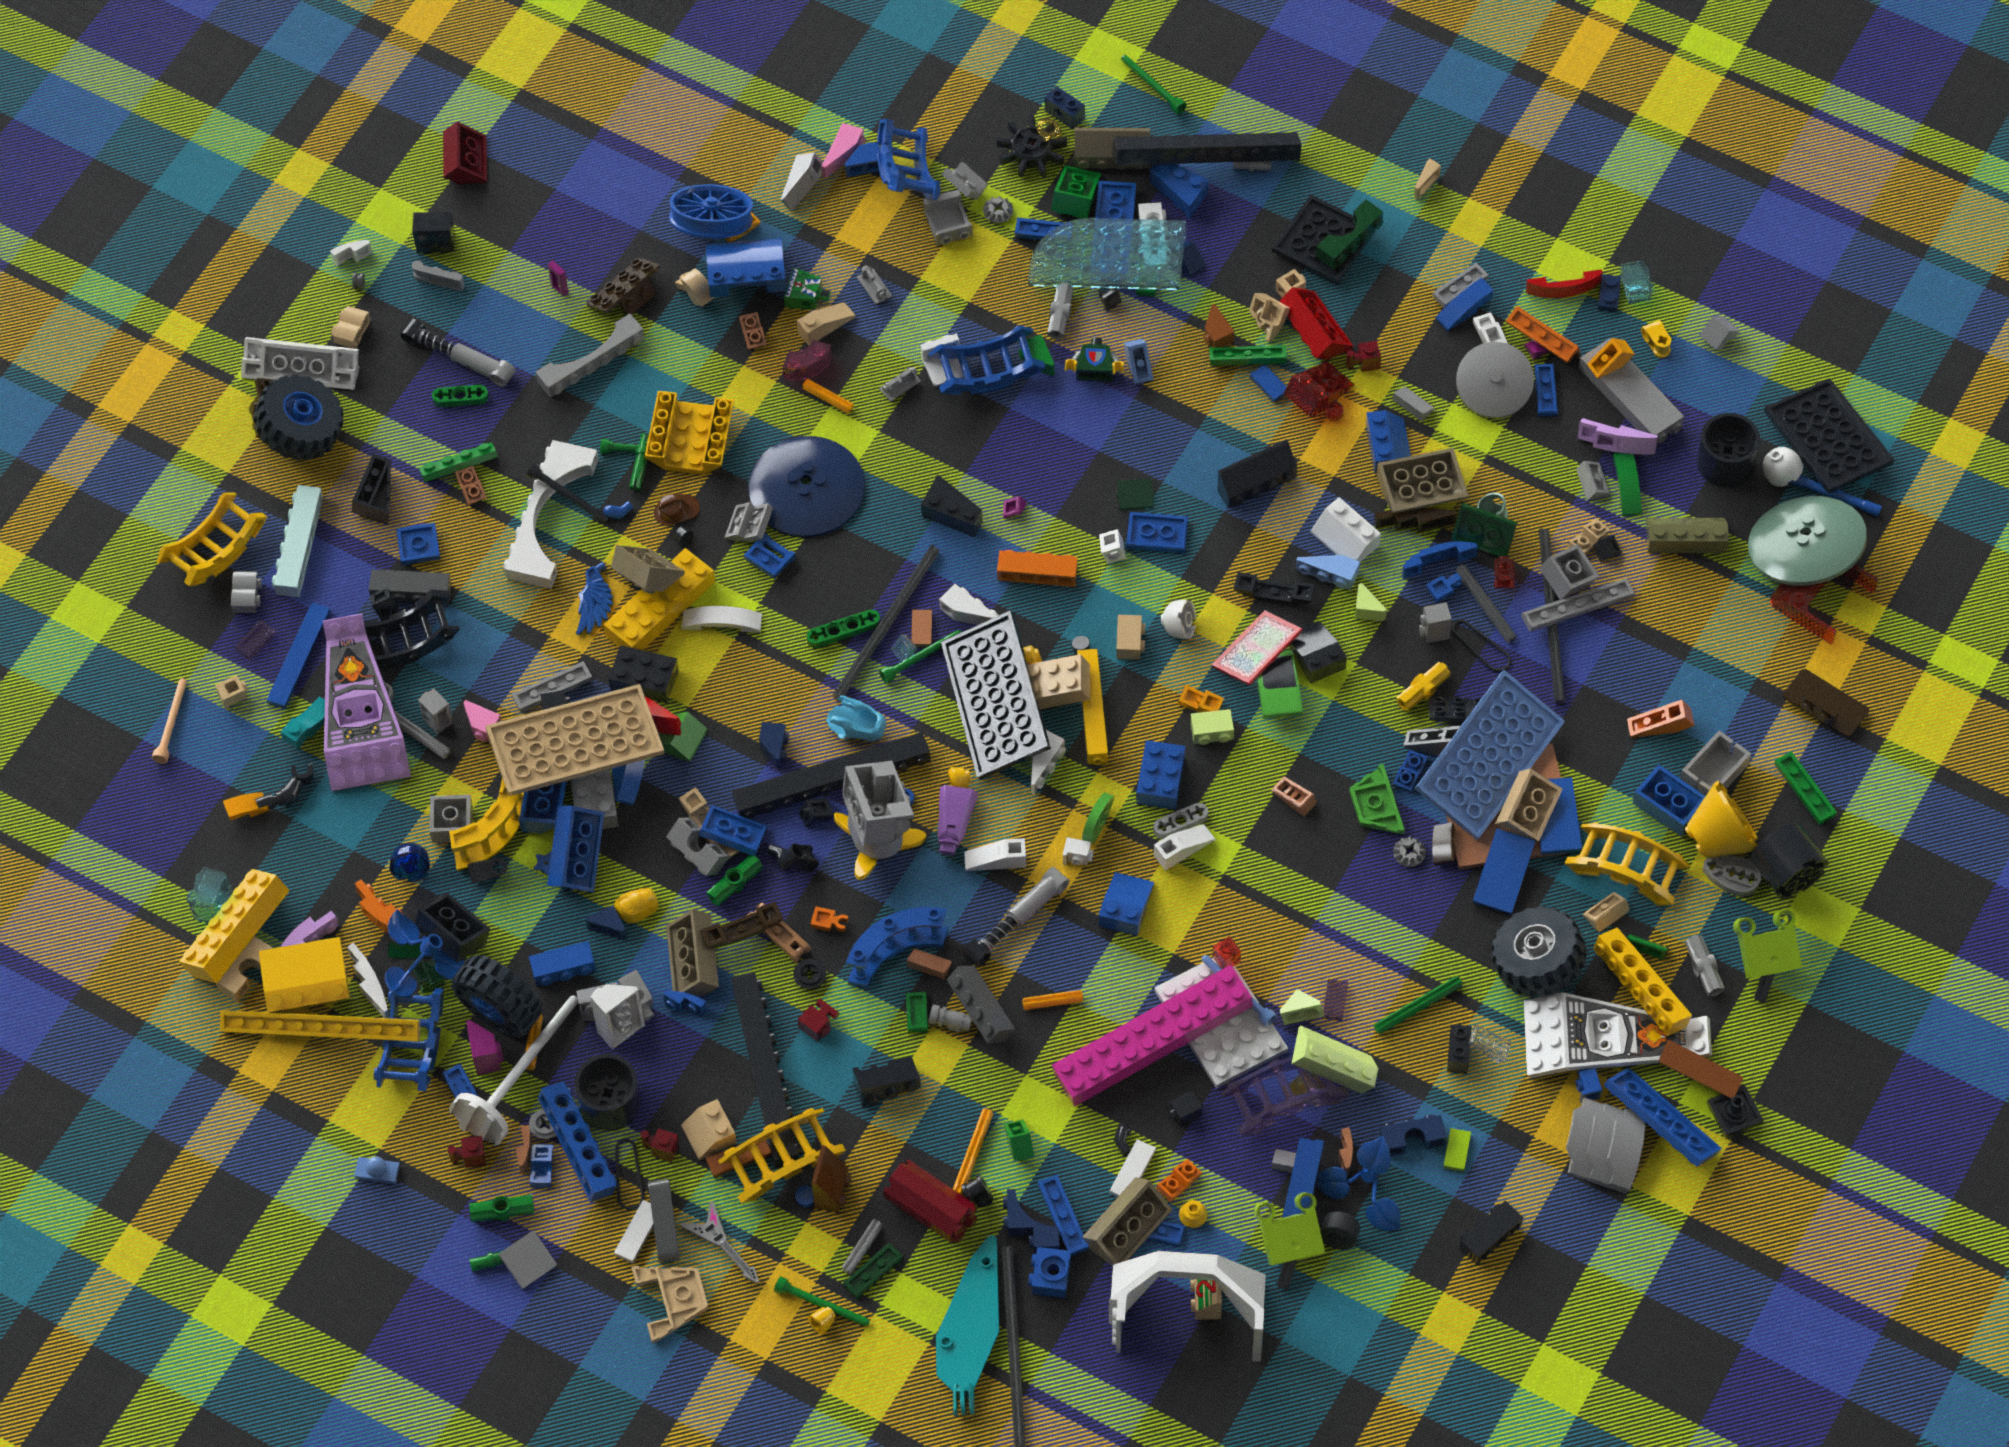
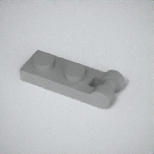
[412,261,465,291]

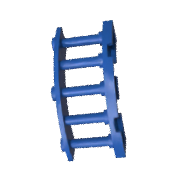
[877,119,941,200]
[928,325,1046,395]
[846,907,948,989]
[374,988,444,1091]

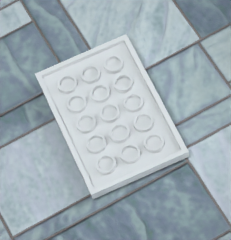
[1155,951,1288,1089]

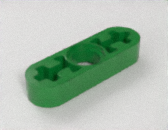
[432,385,489,407]

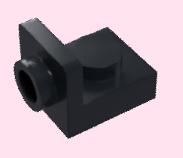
[799,798,834,827]

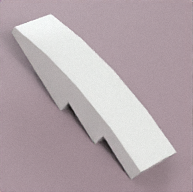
[347,943,389,1018]

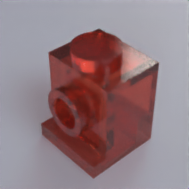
[1493,556,1515,588]

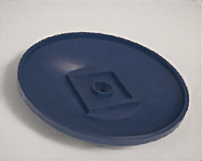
[748,436,865,538]

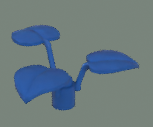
[385,909,465,998]
[1316,1136,1401,1231]

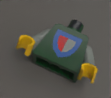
[1064,337,1124,382]

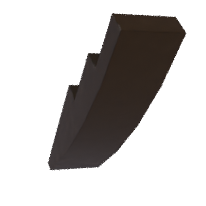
[1373,508,1456,533]

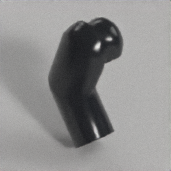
[768,844,787,870]
[1114,1124,1131,1156]

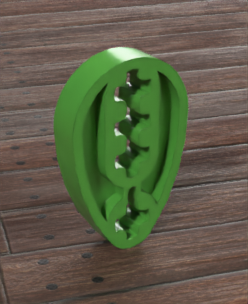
[1082,792,1114,844]

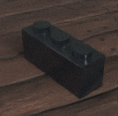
[1459,1200,1523,1265]

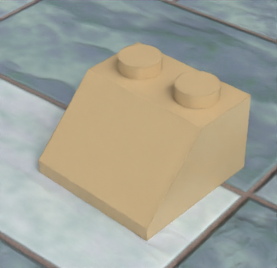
[681,1099,737,1160]

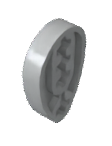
[1703,855,1761,897]

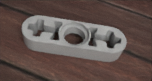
[1153,803,1208,839]

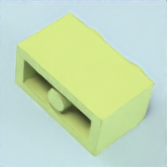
[1191,709,1234,745]

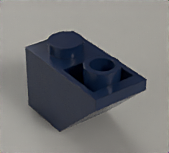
[759,722,790,769]

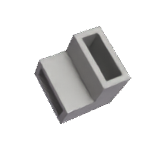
[1699,316,1740,350]

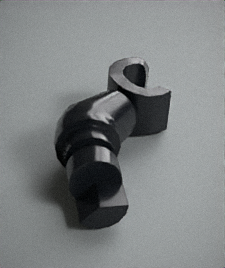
[255,763,313,810]

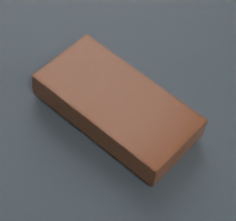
[911,610,932,647]

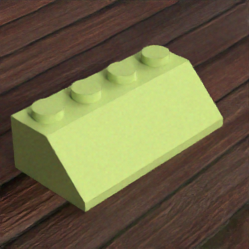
[1292,1026,1378,1094]

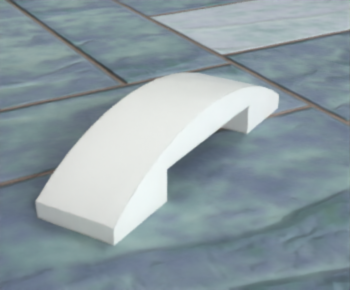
[682,606,762,632]

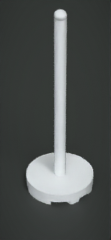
[449,995,578,1146]

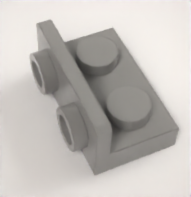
[942,162,988,200]

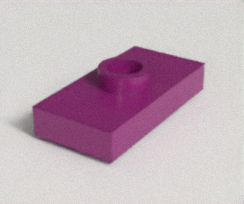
[548,260,569,296]

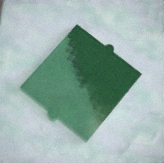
[1116,479,1154,510]

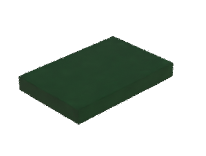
[1451,503,1518,559]

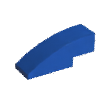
[1436,277,1494,332]

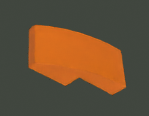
[1156,1159,1202,1202]

